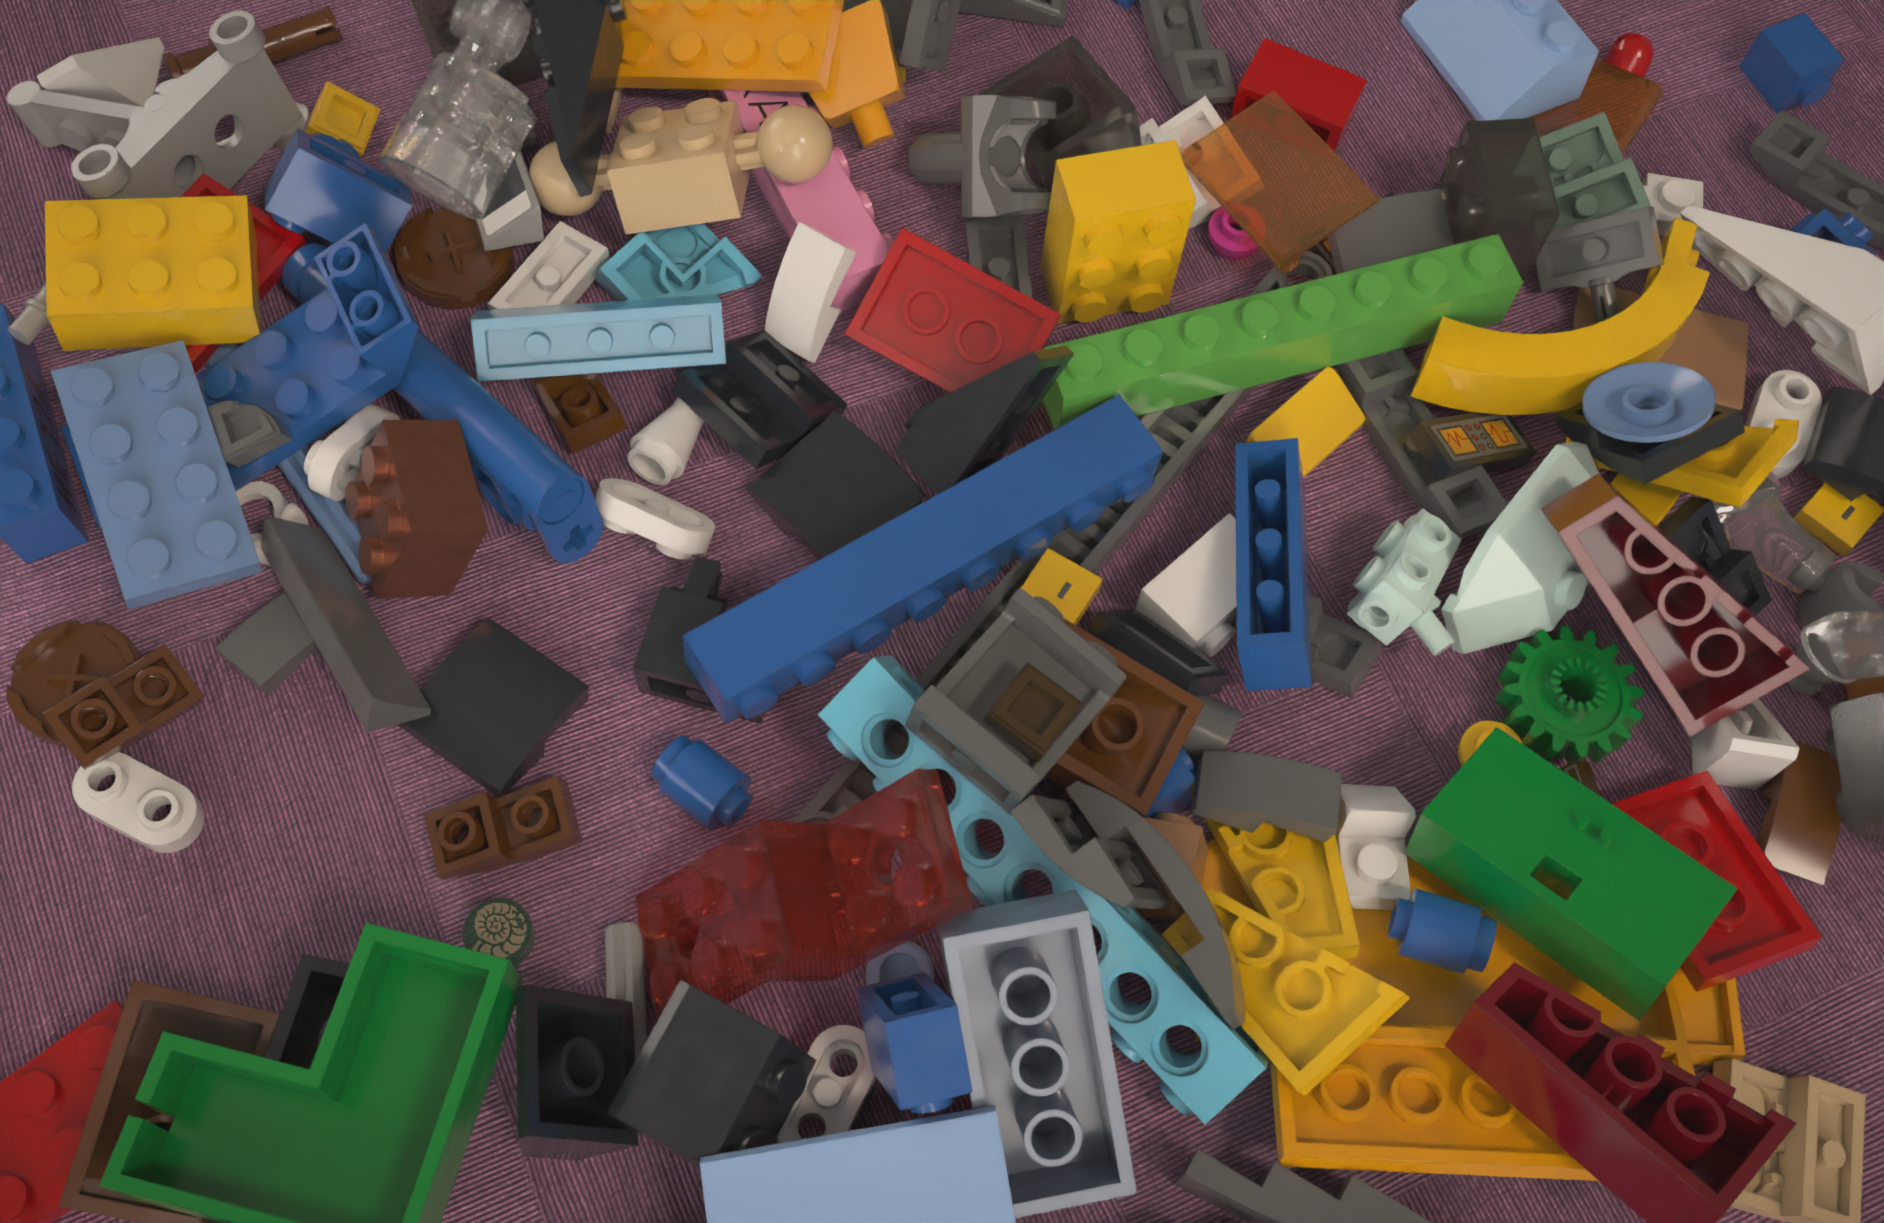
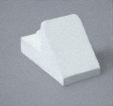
[1335,784,1416,910]

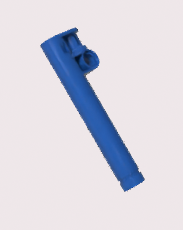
[282,243,604,564]

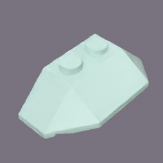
[1441,441,1598,654]

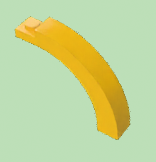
[1410,217,1710,415]

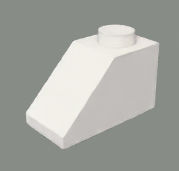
[1135,513,1237,657]

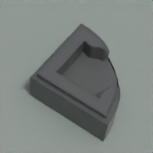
[208,400,293,468]

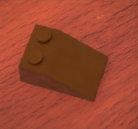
[1044,618,1205,818]
[58,980,281,1223]

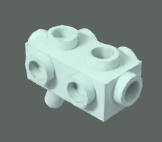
[1347,508,1462,657]

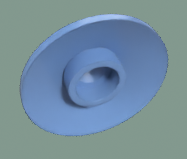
[1583,362,1716,443]

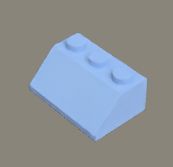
[1401,0,1599,133]

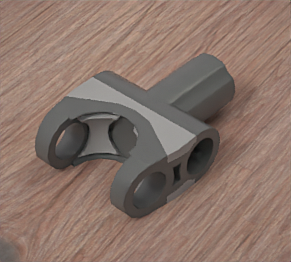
[908,95,1057,217]

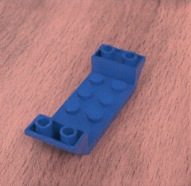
[61,223,419,529]

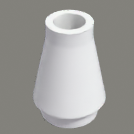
[627,397,705,485]

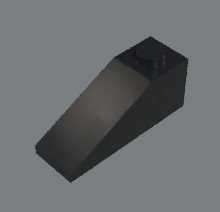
[895,346,1074,495]

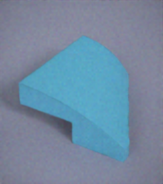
[595,223,762,301]

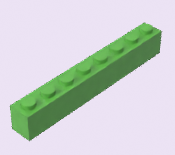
[1042,234,1523,430]

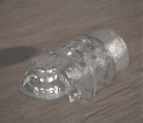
[379,0,538,220]

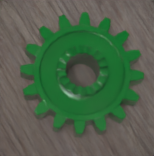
[1495,626,1644,764]

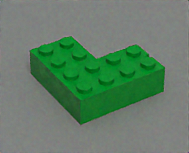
[99,923,524,1223]

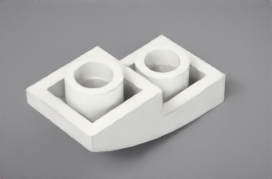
[765,222,857,363]

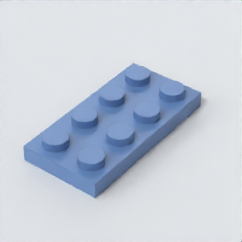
[51,340,262,609]

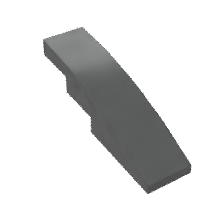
[1174,1149,1432,1223]

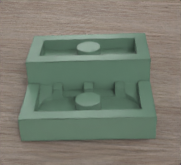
[1493,111,1651,238]

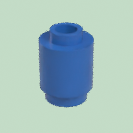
[651,735,753,830]
[1387,888,1497,974]

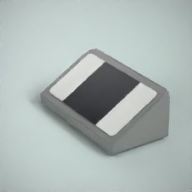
[460,135,544,251]

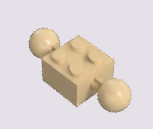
[529,98,833,234]

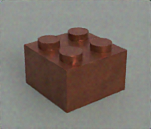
[345,420,488,599]

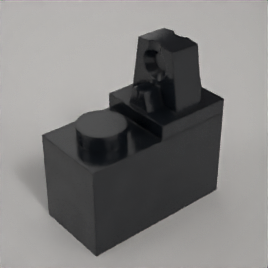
[633,556,766,724]

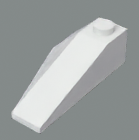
[1680,205,1884,395]

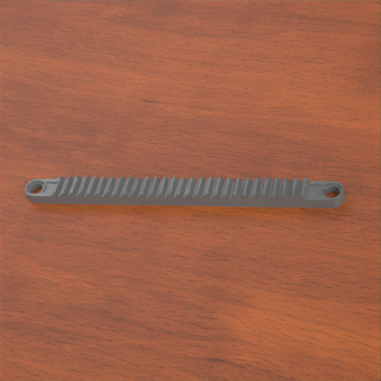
[784,250,1333,885]

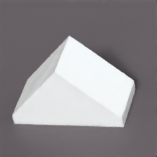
[37,37,164,107]
[1692,698,1800,790]

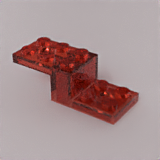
[635,769,973,1019]

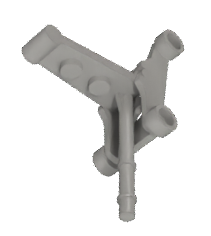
[7,10,311,345]

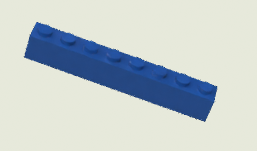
[683,394,1164,724]

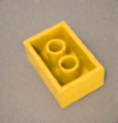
[1040,140,1196,324]
[45,195,261,351]

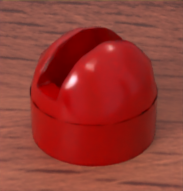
[1603,33,1654,78]

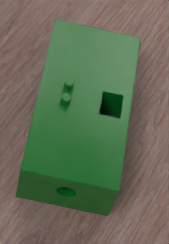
[1404,727,1737,1022]

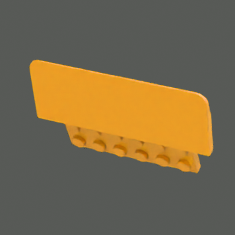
[1195,839,1746,1181]

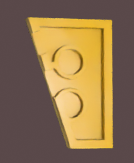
[1566,418,1799,508]
[1191,781,1360,959]
[1162,887,1410,1095]

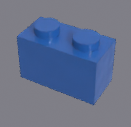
[265,128,412,253]
[856,972,973,1113]

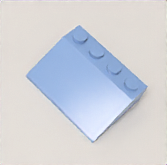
[700,1105,1016,1223]

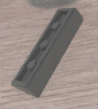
[261,517,431,733]

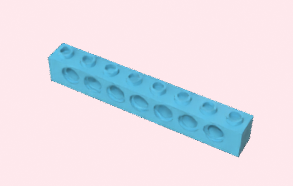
[818,655,1269,1125]

